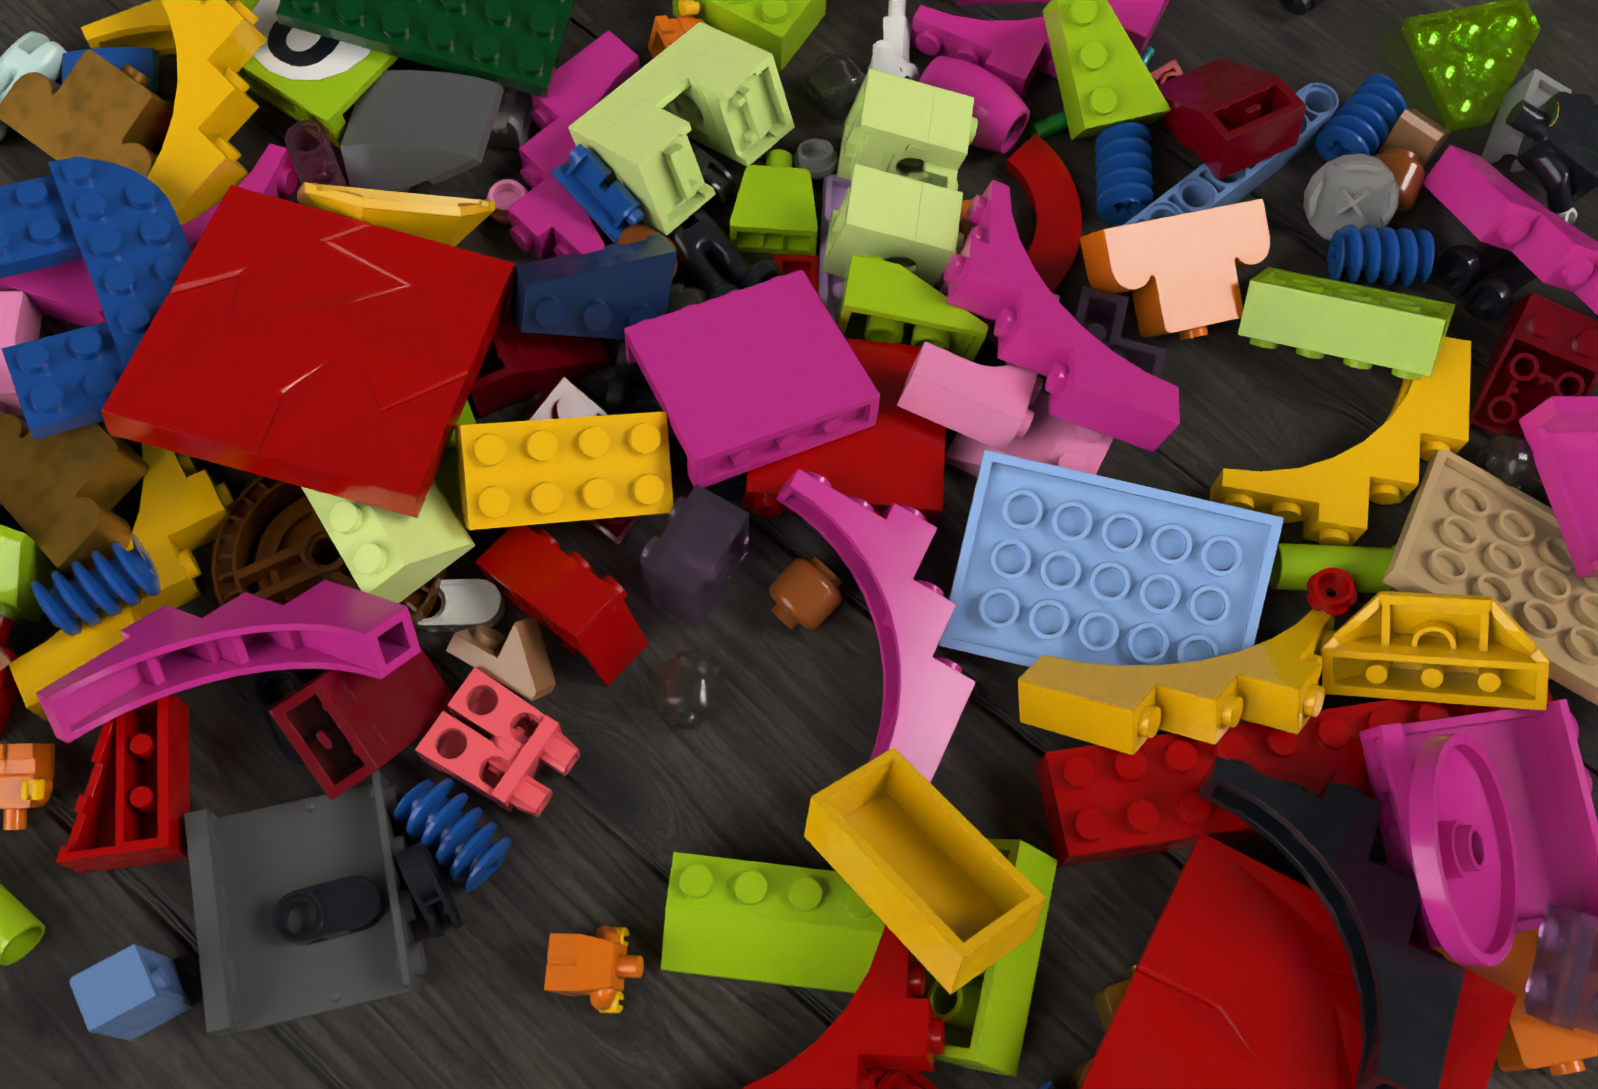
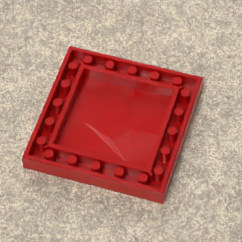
[101,185,514,518]
[1078,832,1517,1089]

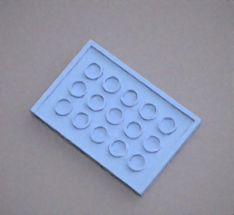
[938,450,1284,667]

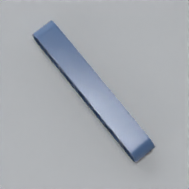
[1122,83,1339,226]

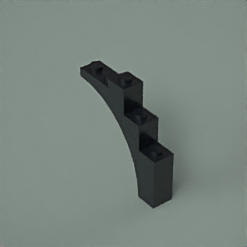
[1198,756,1465,1089]

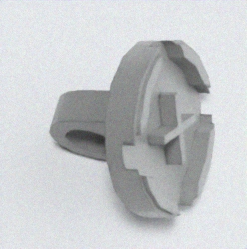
[1303,154,1400,241]

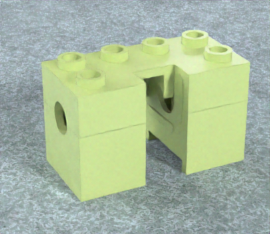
[568,22,795,236]
[822,68,978,287]

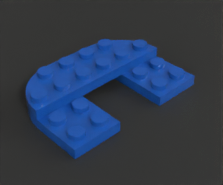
[0,156,192,440]

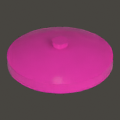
[1409,733,1519,966]

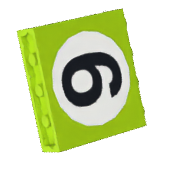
[231,0,399,148]

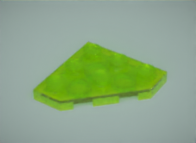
[1401,0,1541,131]

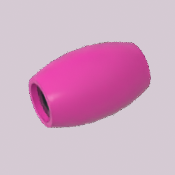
[919,56,1030,153]

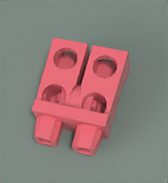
[415,667,580,817]

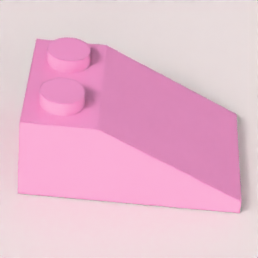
[945,393,1114,477]

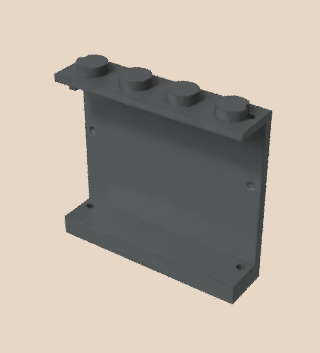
[184,770,427,1037]

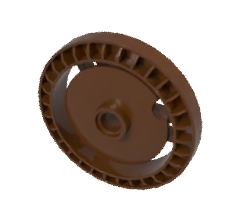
[211,476,447,671]

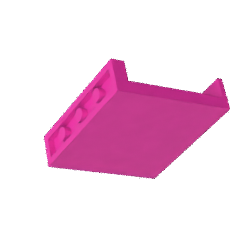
[624,270,880,490]
[1519,396,1598,578]
[1359,699,1598,948]

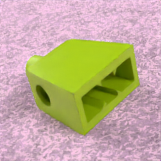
[730,149,818,256]

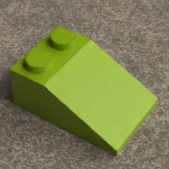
[835,254,988,362]

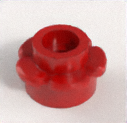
[1306,568,1358,616]

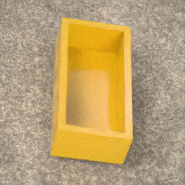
[455,411,674,530]
[804,747,1046,995]

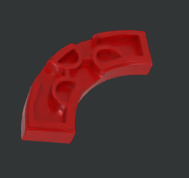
[1005,134,1082,294]

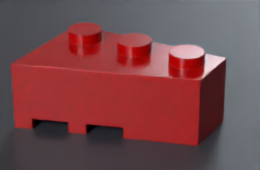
[475,525,649,686]
[56,694,190,874]

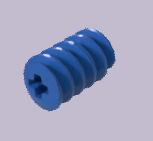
[1314,74,1407,162]
[1095,122,1154,225]
[1327,224,1435,287]
[31,533,161,636]
[393,778,512,894]

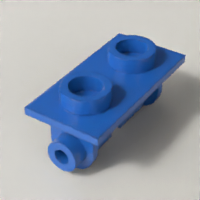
[551,144,645,243]

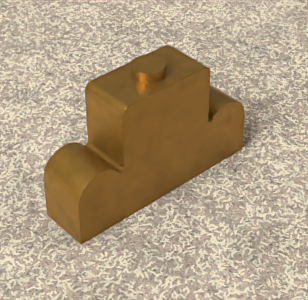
[0,50,174,178]
[0,413,149,577]

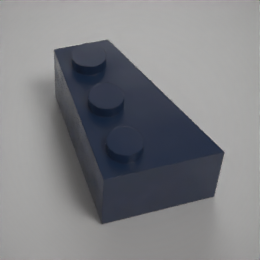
[509,233,677,340]

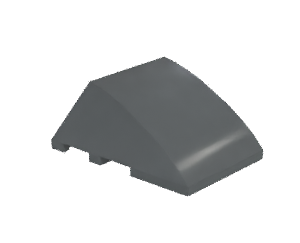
[340,67,504,193]

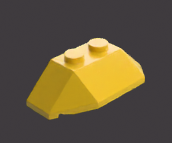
[297,182,495,247]
[1322,591,1549,711]

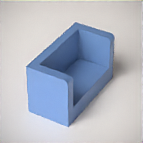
[69,944,193,1041]

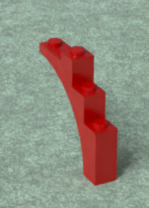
[741,925,945,1089]

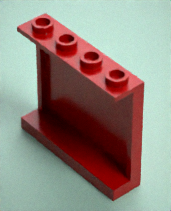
[742,338,948,526]

